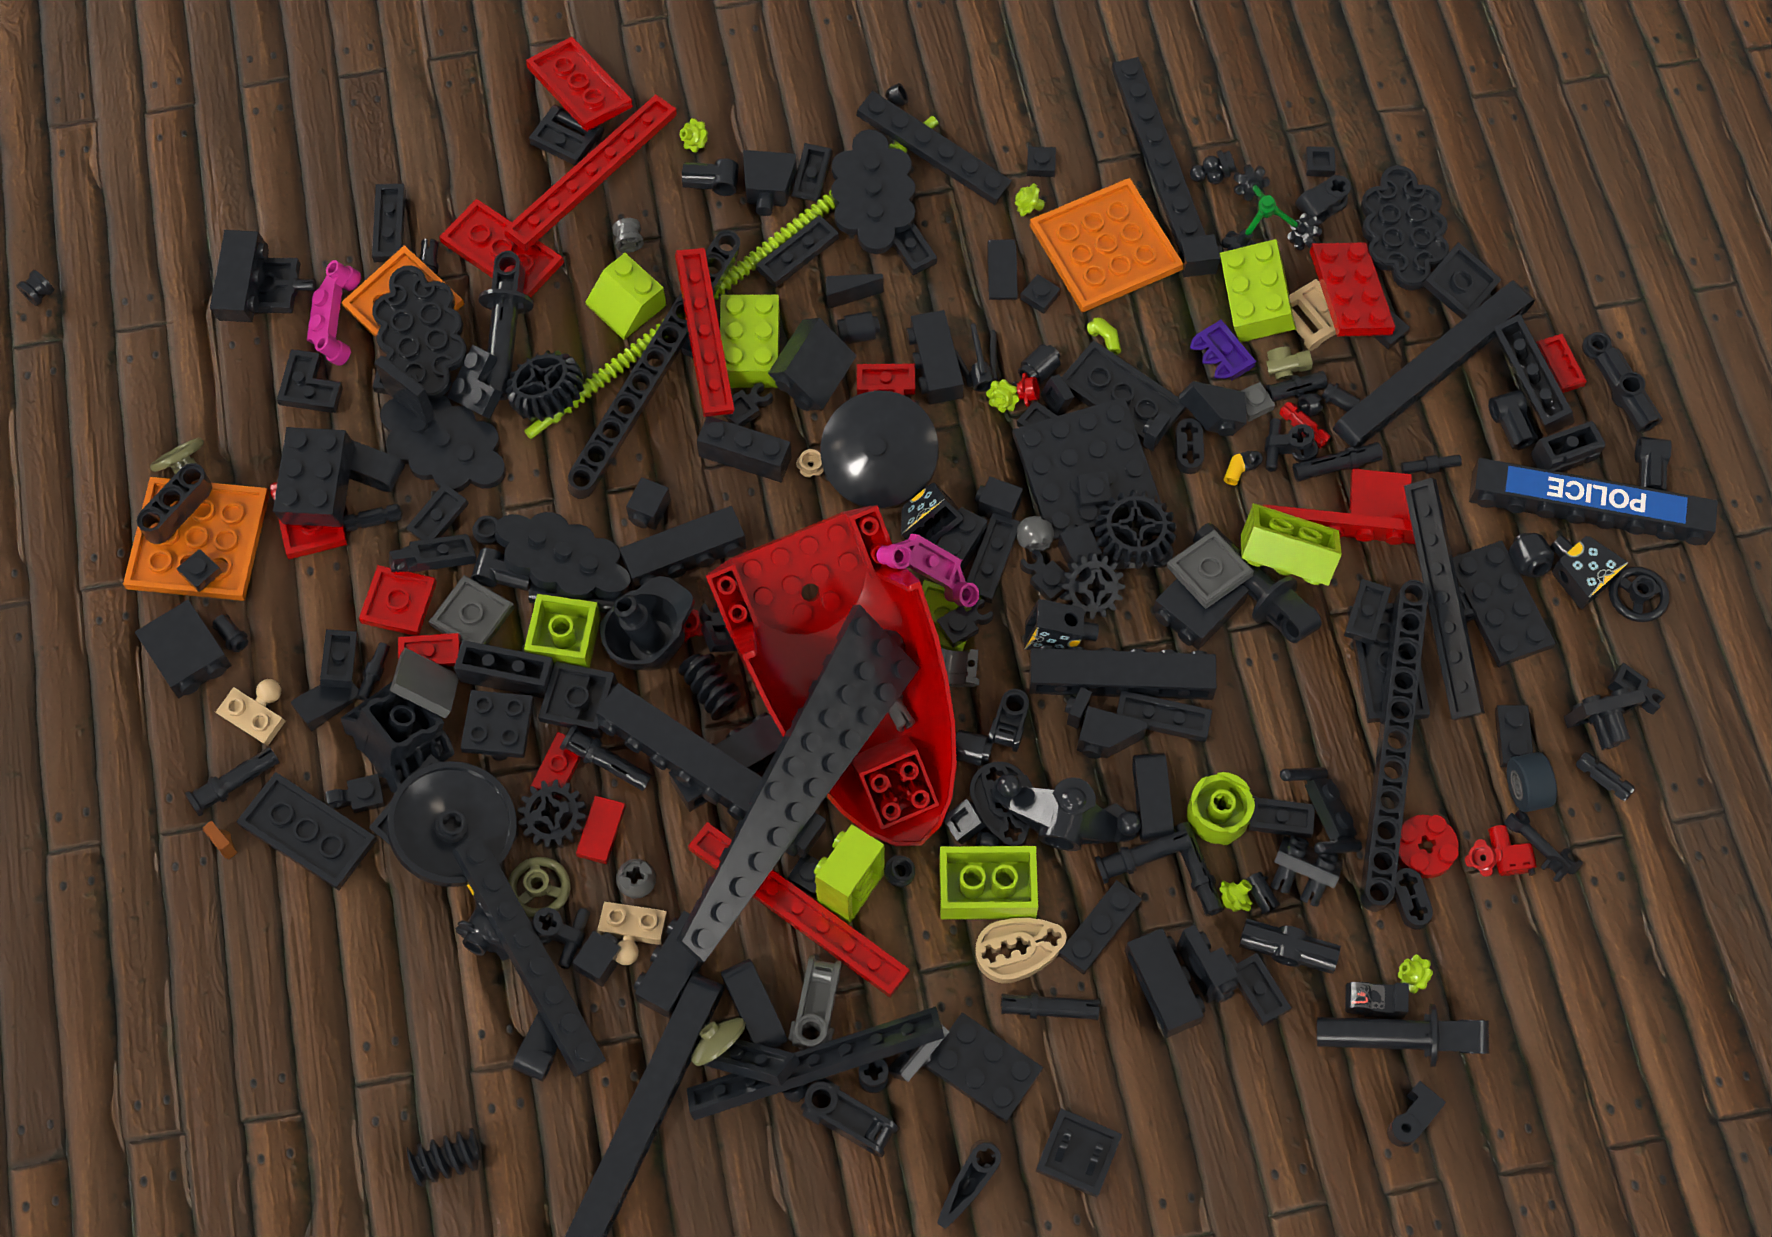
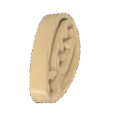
[975,918,1067,984]

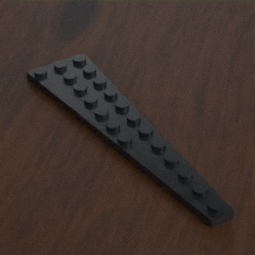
[676,604,920,962]

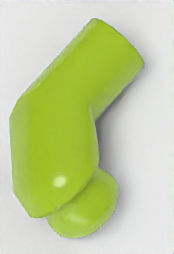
[1087,317,1121,355]

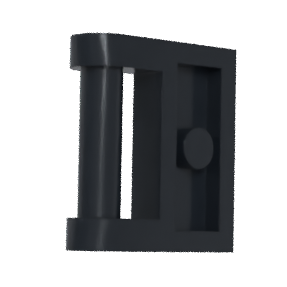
[529,105,604,165]

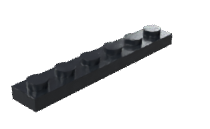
[856,90,1012,205]

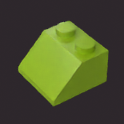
[585,253,666,340]

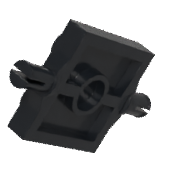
[254,258,316,313]

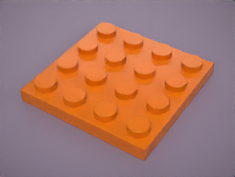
[1030,178,1184,313]
[123,477,270,601]

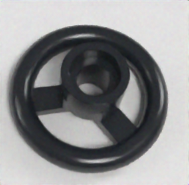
[1609,567,1670,622]

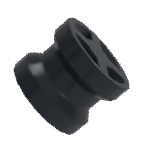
[16,270,55,306]

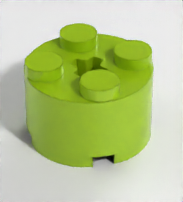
[1187,772,1255,845]

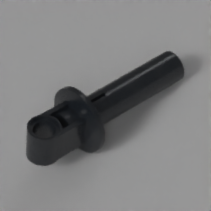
[478,251,534,400]
[1193,523,1322,643]
[1317,1004,1489,1067]

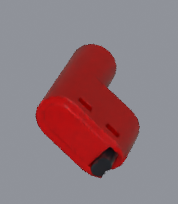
[1488,825,1537,876]

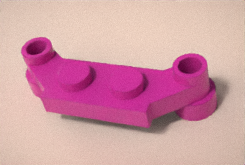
[307,260,361,366]
[877,534,979,607]

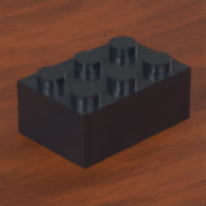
[273,427,354,527]

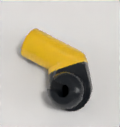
[1224,451,1263,486]

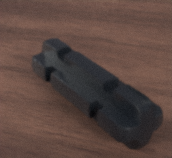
[343,504,402,532]
[1576,752,1635,801]

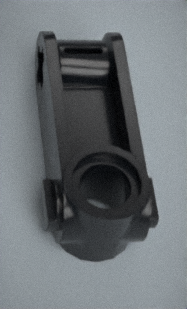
[800,1078,899,1158]

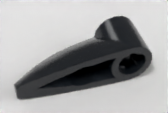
[512,1011,558,1082]
[937,1140,1001,1229]

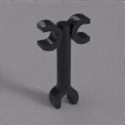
[1504,810,1583,882]

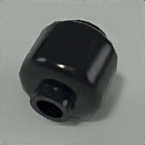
[1509,533,1555,578]

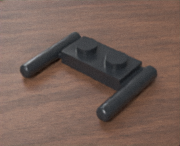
[1280,767,1362,855]

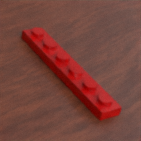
[675,248,734,417]
[1263,504,1416,545]

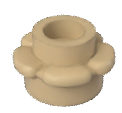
[796,449,824,477]

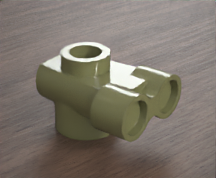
[1266,347,1313,381]

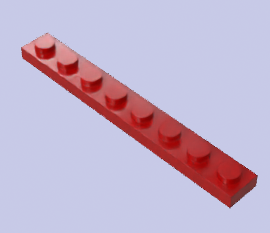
[504,94,677,251]
[688,822,910,998]

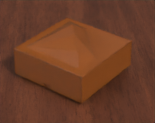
[203,820,237,860]

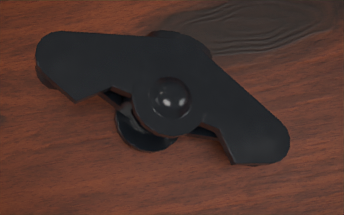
[991,773,1141,851]

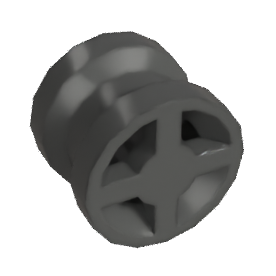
[612,218,644,253]

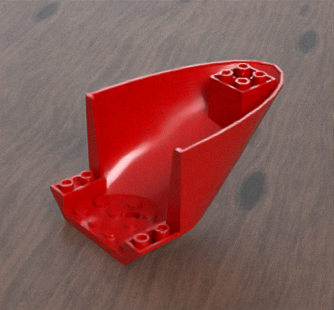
[705,505,957,846]

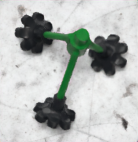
[1221,164,1322,251]

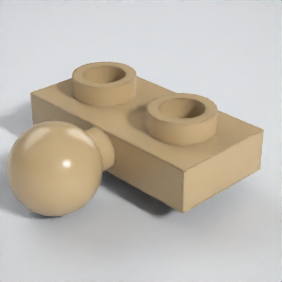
[215,679,285,746]
[597,901,667,965]

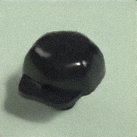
[600,576,695,671]

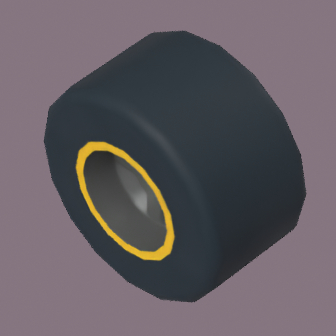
[1506,752,1557,812]

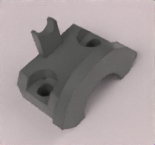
[941,648,979,687]

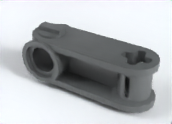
[788,955,842,1050]

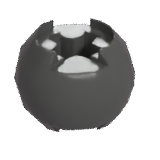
[1016,516,1054,552]
[616,859,656,899]

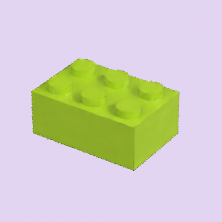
[1220,239,1296,343]
[720,295,780,388]
[1241,503,1342,586]
[814,824,884,925]
[939,846,1038,920]

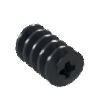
[678,653,742,721]
[407,1127,481,1187]

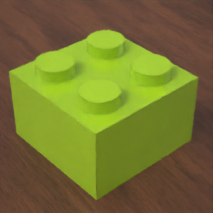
[524,594,601,668]

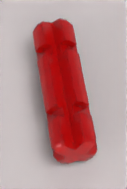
[1279,401,1330,448]

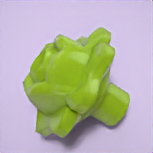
[679,118,708,153]
[1015,183,1045,217]
[986,379,1020,413]
[1219,879,1253,912]
[1398,954,1433,993]

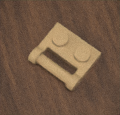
[1289,279,1336,351]

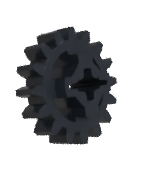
[1058,553,1125,619]
[518,780,587,849]

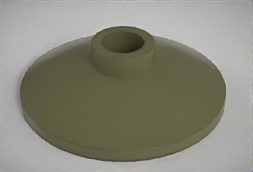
[691,1018,746,1066]

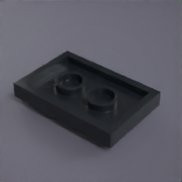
[925,1012,1043,1123]

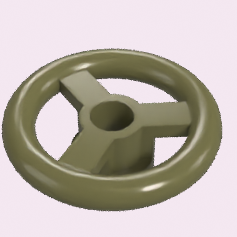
[150,438,204,474]
[508,857,571,918]

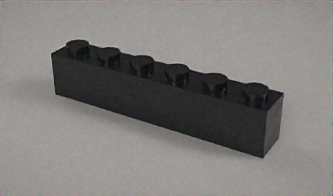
[1029,645,1217,700]

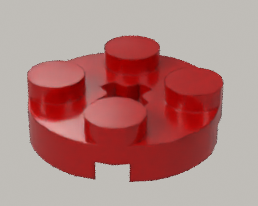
[1398,815,1459,878]

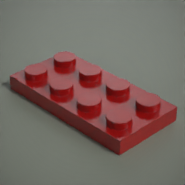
[526,37,633,132]
[439,198,564,297]
[1309,242,1395,336]

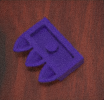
[1190,320,1256,381]

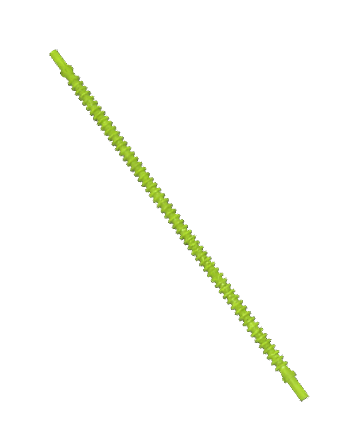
[524,116,938,439]

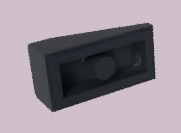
[792,143,833,202]
[987,239,1017,300]
[826,274,884,308]
[291,682,359,731]

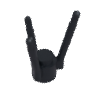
[955,323,998,392]

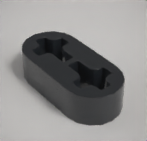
[1175,418,1204,474]
[1394,868,1433,930]

